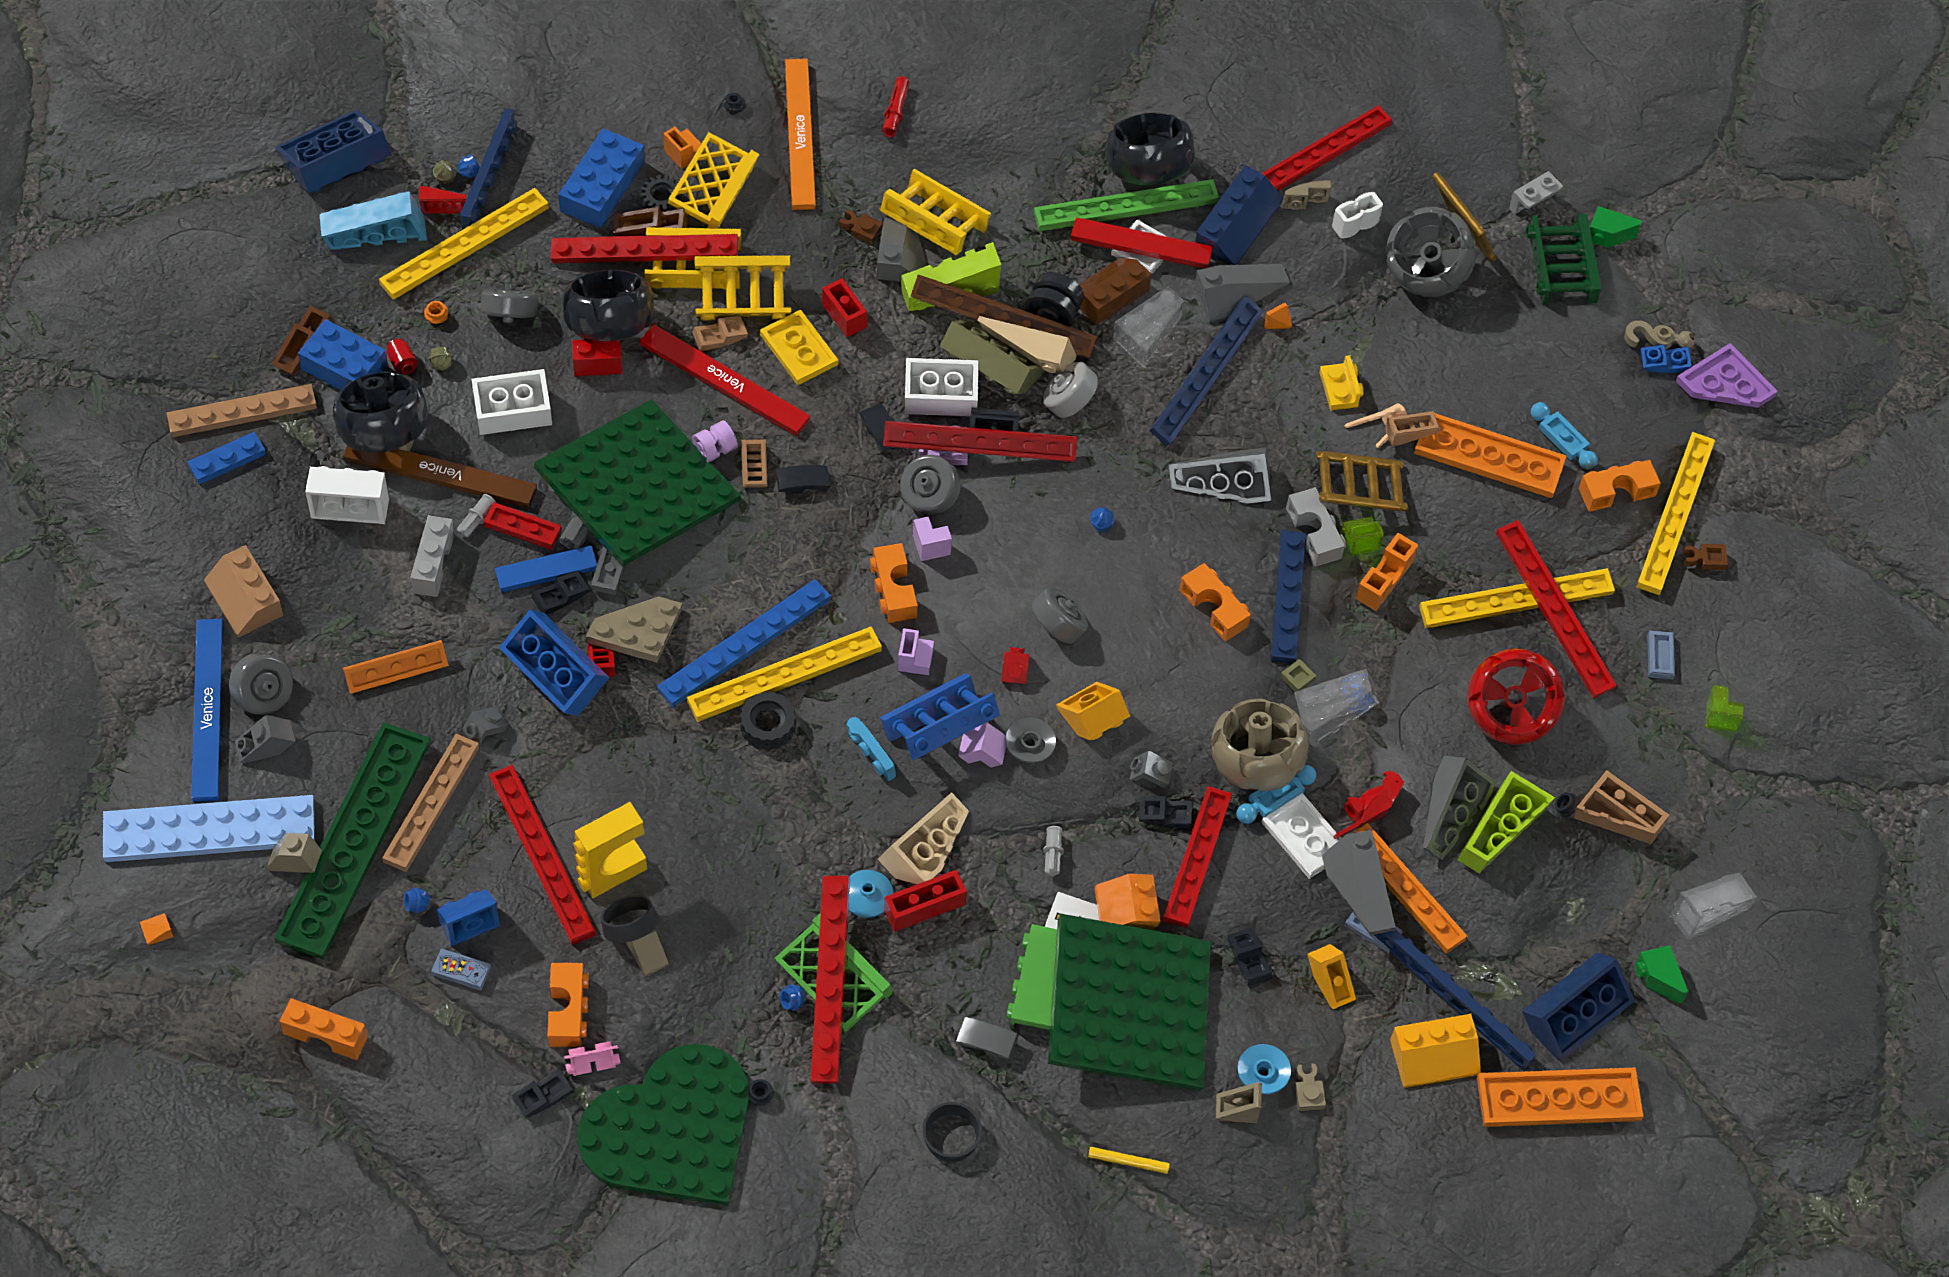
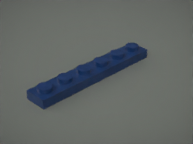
[460,108,517,229]
[1271,530,1306,663]

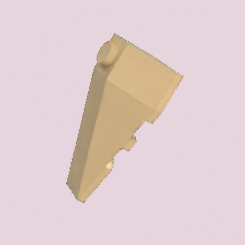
[978,316,1077,373]
[878,792,969,884]

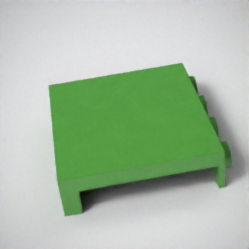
[1006,924,1057,1030]

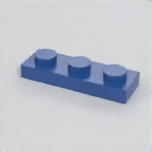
[187,432,266,485]

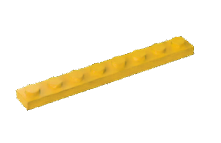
[379,188,549,300]
[1636,432,1715,595]
[1419,568,1615,628]
[687,626,882,722]

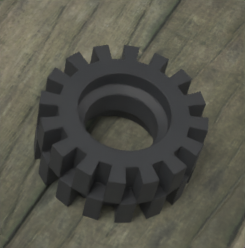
[641,175,683,212]

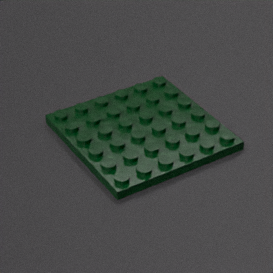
[534,399,741,567]
[1048,913,1211,1091]

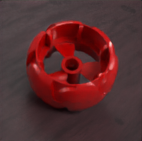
[1467,648,1565,745]

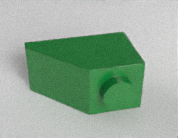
[1590,206,1642,248]
[1635,946,1688,1004]

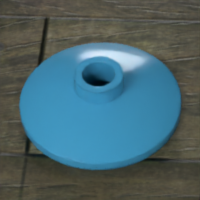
[849,870,893,918]
[1238,1044,1291,1095]

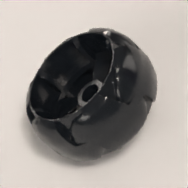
[1106,113,1195,185]
[562,270,655,341]
[333,372,428,453]

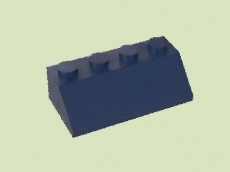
[1195,165,1283,265]
[1522,953,1635,1061]

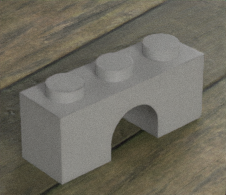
[1286,487,1346,567]
[410,515,455,597]

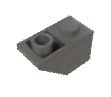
[235,715,295,763]

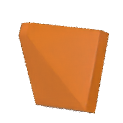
[1264,303,1292,329]
[140,913,173,946]

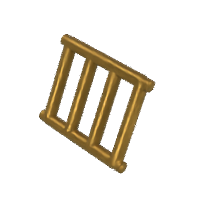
[1432,172,1497,262]
[1316,451,1408,512]

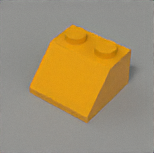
[1056,682,1130,740]

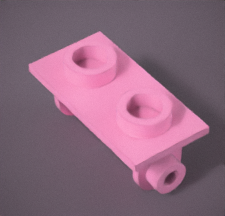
[564,1041,620,1076]

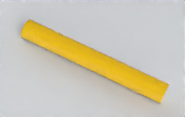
[1088,1147,1170,1174]

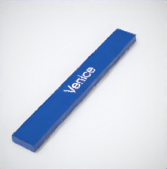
[191,619,223,802]

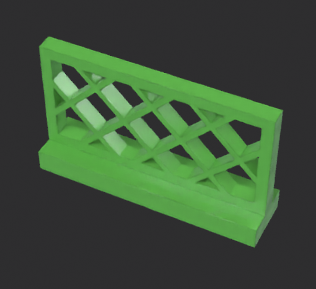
[775,914,893,1033]

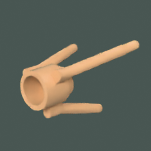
[1345,403,1407,448]

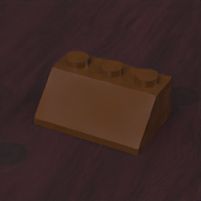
[1079,258,1152,326]

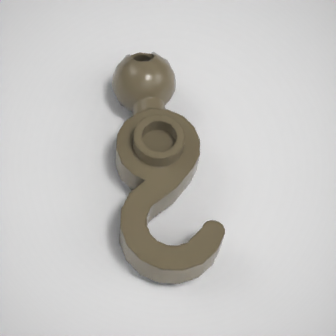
[1624,321,1695,349]

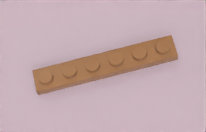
[167,384,317,437]
[382,734,479,872]

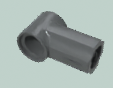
[560,511,590,550]

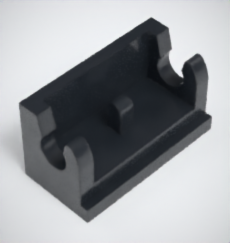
[970,408,1020,432]

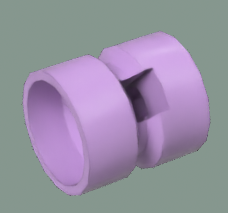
[692,420,738,462]

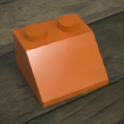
[1094,874,1160,931]

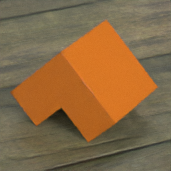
[663,127,705,169]

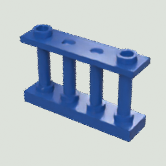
[880,673,1000,760]

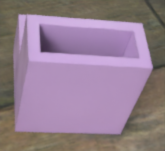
[913,517,952,561]
[898,628,934,675]
[958,722,1006,767]

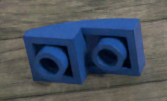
[1641,345,1692,373]

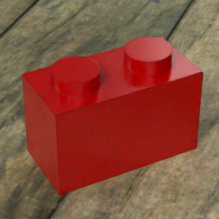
[822,278,867,338]
[572,339,622,376]

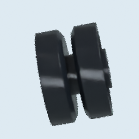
[1025,272,1084,327]

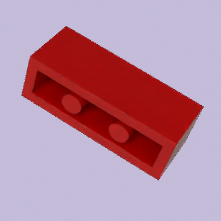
[884,870,967,932]

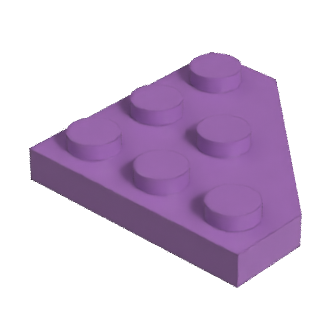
[1676,343,1778,408]

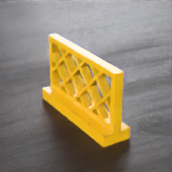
[667,132,759,229]

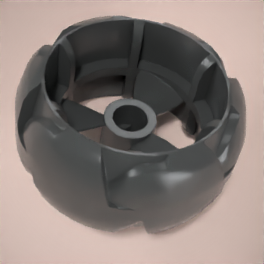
[1386,207,1477,297]

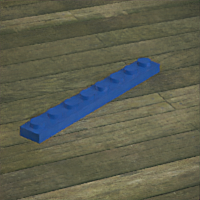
[657,579,831,708]

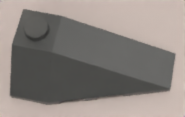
[877,214,926,282]
[1194,264,1290,324]
[1169,447,1271,503]
[1423,756,1496,860]
[1322,830,1396,935]

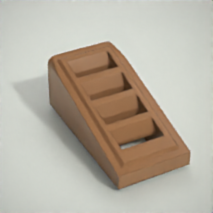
[1385,411,1440,446]
[741,440,767,488]

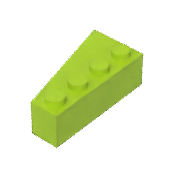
[901,242,1001,311]
[1457,771,1555,873]

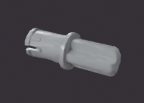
[457,494,496,538]
[1043,826,1064,876]

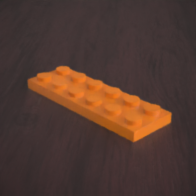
[1414,411,1567,498]
[1477,1068,1644,1127]

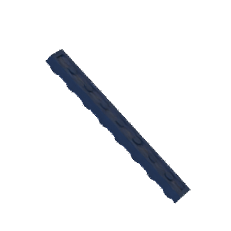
[1149,296,1264,446]
[1374,930,1536,1072]

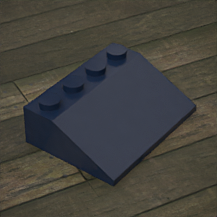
[275,110,392,193]

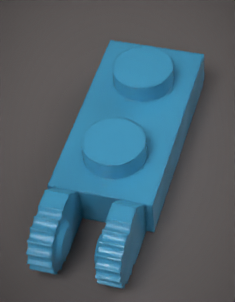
[846,717,896,781]

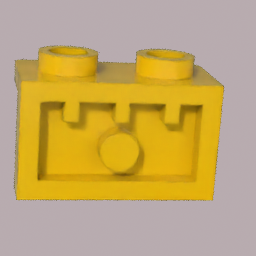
[1319,356,1363,411]

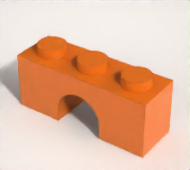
[1578,460,1661,512]
[1355,533,1419,611]
[869,543,918,623]
[1179,563,1251,642]
[547,963,589,1047]
[279,998,368,1060]

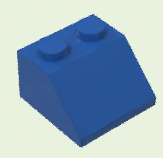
[437,889,500,947]

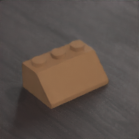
[204,545,283,638]

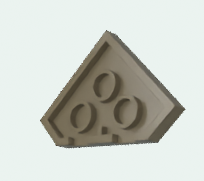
[586,596,682,663]

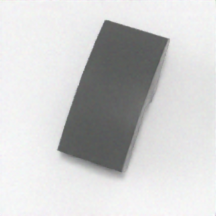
[956,1017,1019,1060]

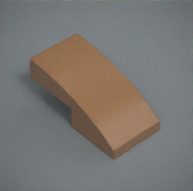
[693,316,748,351]

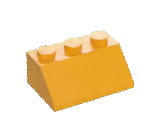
[1390,1014,1481,1088]

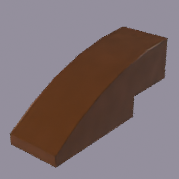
[613,207,690,236]
[272,305,335,375]

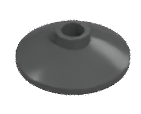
[1005,717,1056,763]

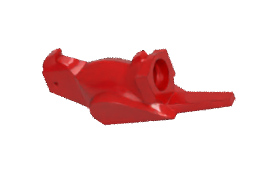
[1333,771,1404,839]

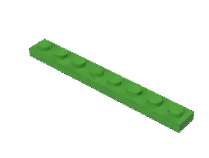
[1034,179,1219,231]

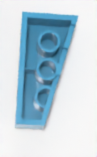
[320,191,427,250]

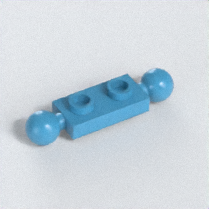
[1531,402,1598,470]
[1237,765,1317,824]

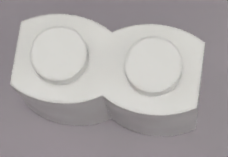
[1332,192,1383,238]

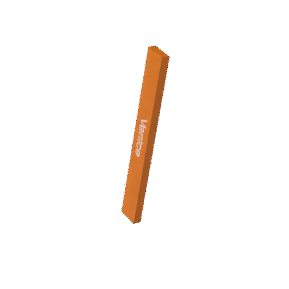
[785,59,815,210]

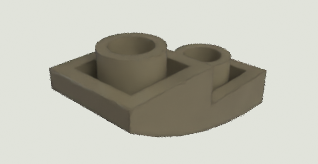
[1282,181,1331,210]

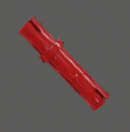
[882,76,910,137]

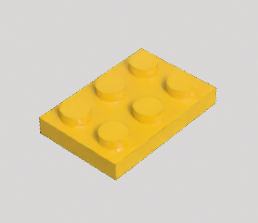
[760,310,838,386]

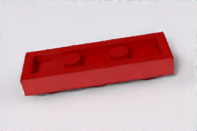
[483,502,562,550]

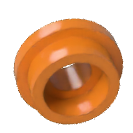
[424,301,449,324]

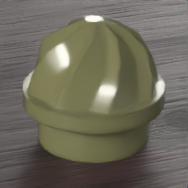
[433,160,457,184]
[428,347,453,371]

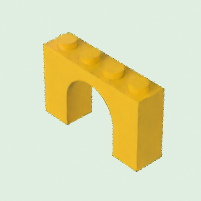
[573,802,647,898]

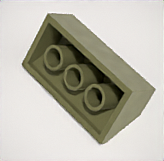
[940,319,1045,395]

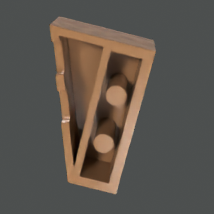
[1574,770,1669,844]

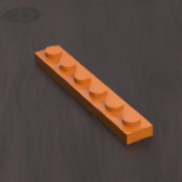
[1353,823,1467,954]

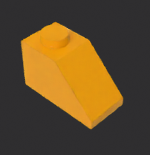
[1307,944,1356,1009]

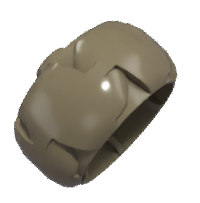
[1211,699,1309,792]

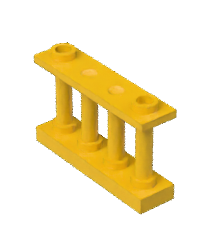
[880,169,991,256]
[645,228,741,289]
[695,256,791,321]

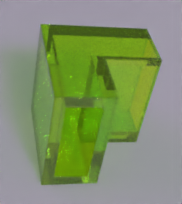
[1341,516,1384,555]
[1705,685,1744,732]

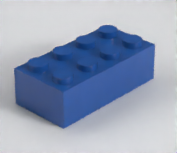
[558,128,645,228]
[499,609,609,716]

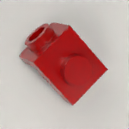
[1001,647,1029,684]

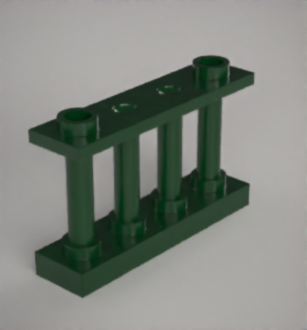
[1526,214,1601,305]

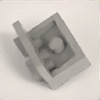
[1509,171,1563,214]

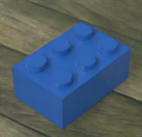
[298,319,388,390]

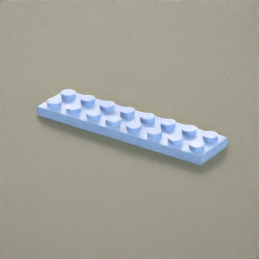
[103,795,315,862]

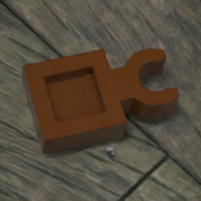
[839,210,883,244]
[1683,544,1728,570]

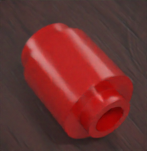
[386,339,418,375]

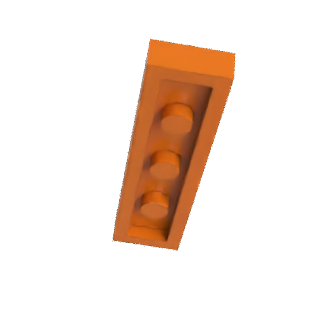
[343,640,449,694]

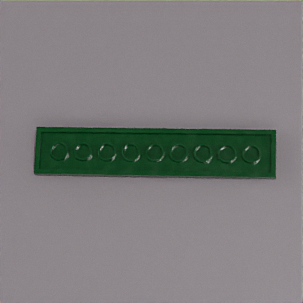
[274,722,431,960]

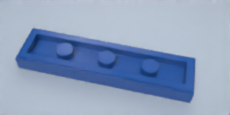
[495,545,597,593]

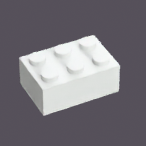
[904,358,978,416]
[472,369,552,435]
[305,466,389,524]

